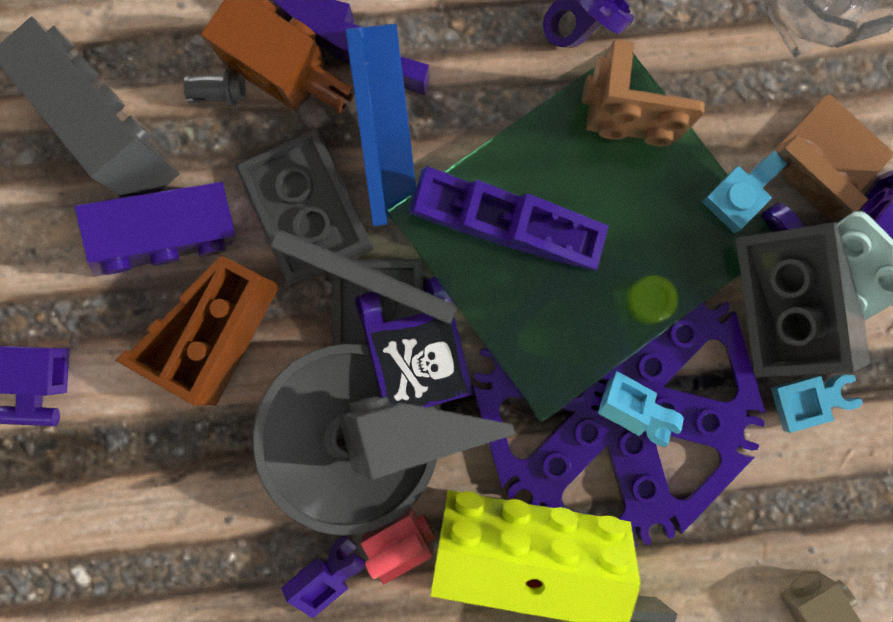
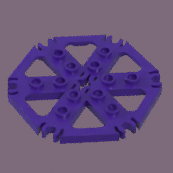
[473,254,766,546]

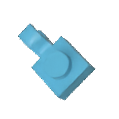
[702,150,788,234]
[598,371,684,447]

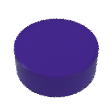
[760,202,804,233]

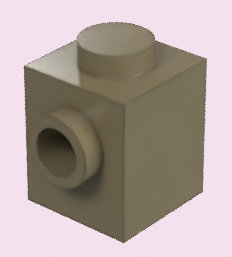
[780,571,861,622]

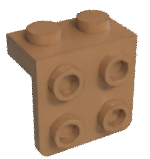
[582,39,705,147]

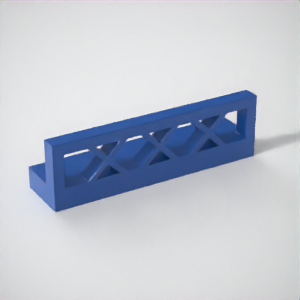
[346,23,416,226]

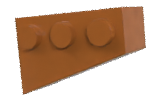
[115,255,280,406]

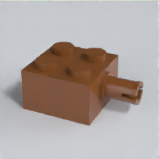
[200,0,355,114]

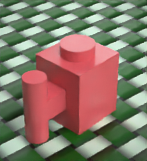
[360,507,437,585]

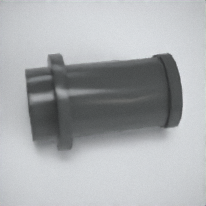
[184,69,246,106]

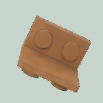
[771,95,893,221]

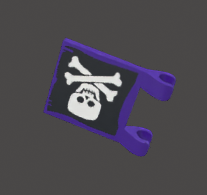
[355,275,474,408]

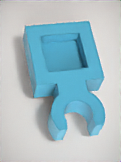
[770,374,863,433]

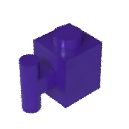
[0,346,70,426]

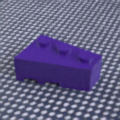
[75,182,235,277]

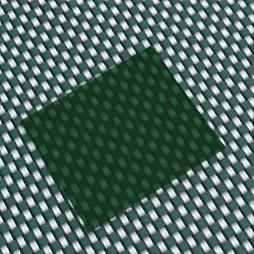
[388,53,772,422]

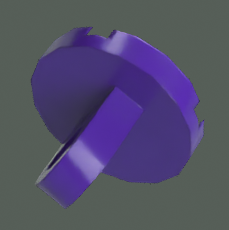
[543,0,634,48]

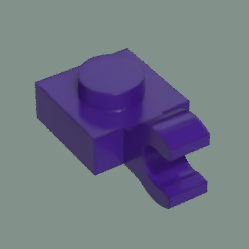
[281,535,365,618]

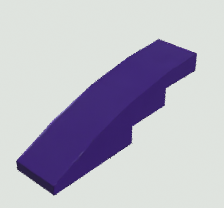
[268,0,430,95]
[408,166,609,271]

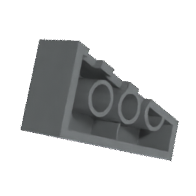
[0,16,180,198]

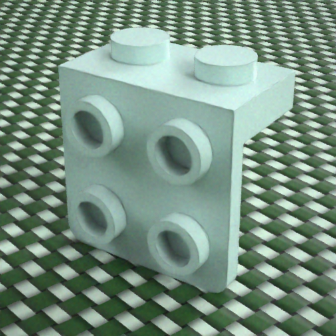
[837,211,893,321]

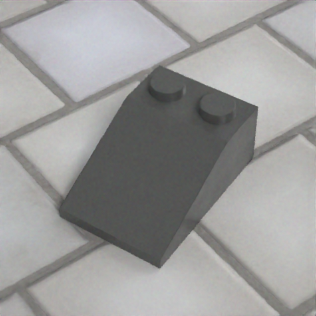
[736,223,870,377]
[338,396,515,480]

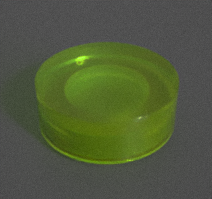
[627,275,678,324]

